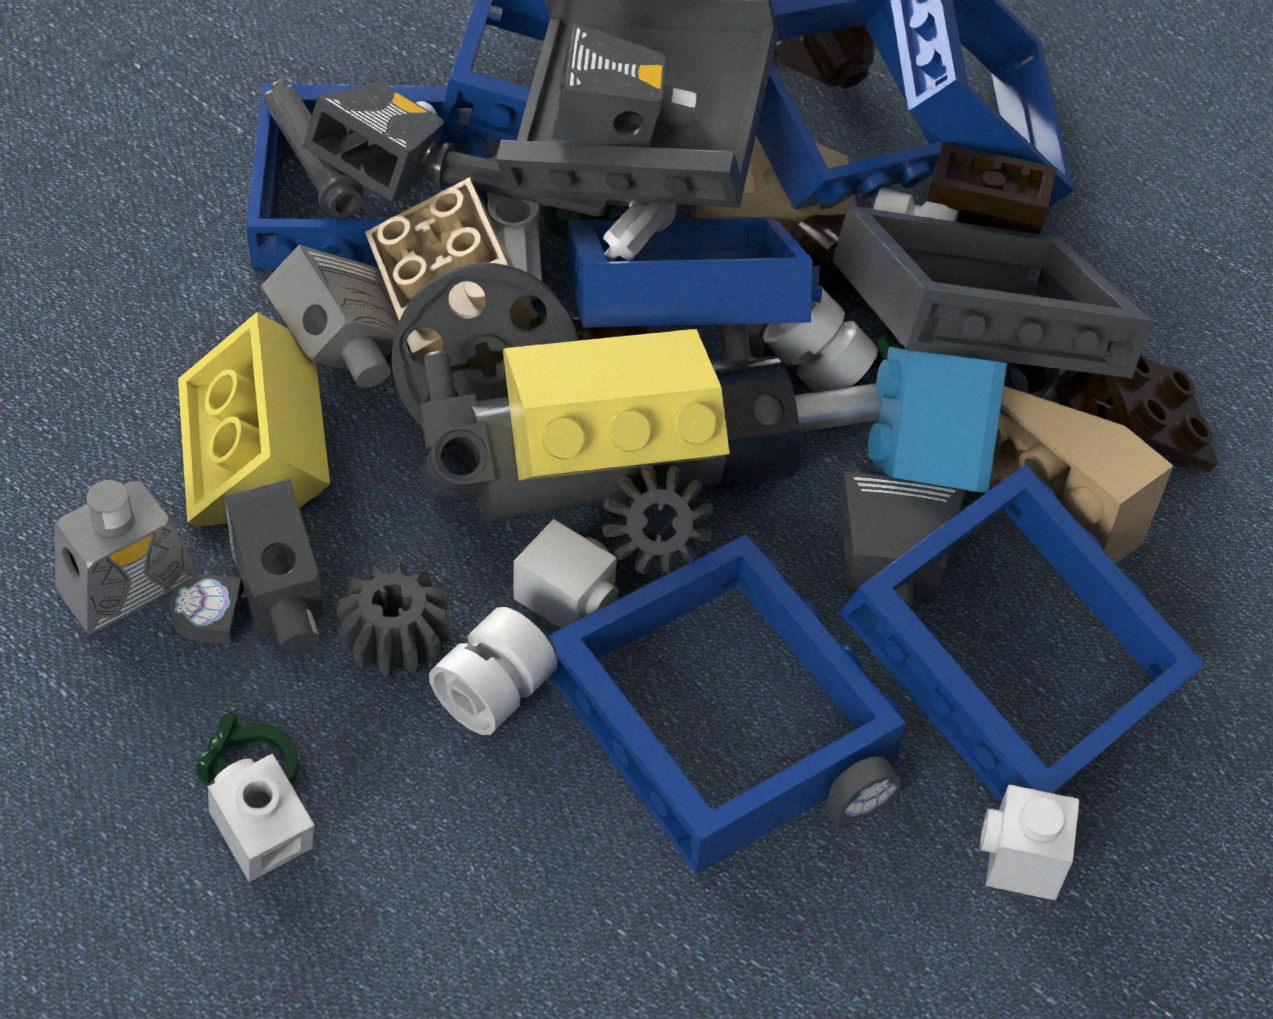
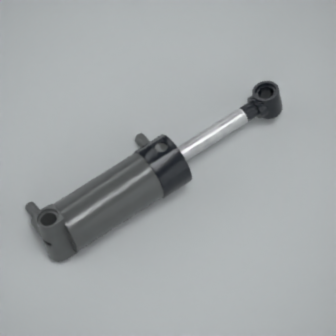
[419,324,1059,522]

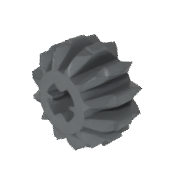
[602,465,713,575]
[336,562,450,679]

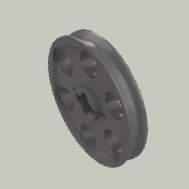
[392,263,578,426]

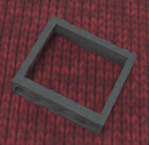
[832,206,1153,378]

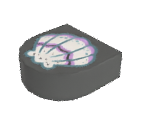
[169,575,243,645]
[825,756,901,829]

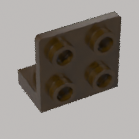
[927,142,1057,234]
[1056,353,1218,472]

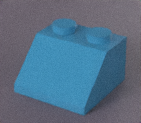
[868,347,1007,493]

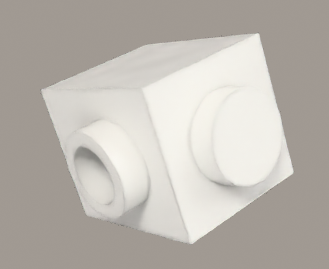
[514,519,619,628]
[208,753,315,882]
[980,784,1079,900]

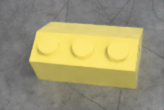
[178,312,330,527]
[503,329,730,481]

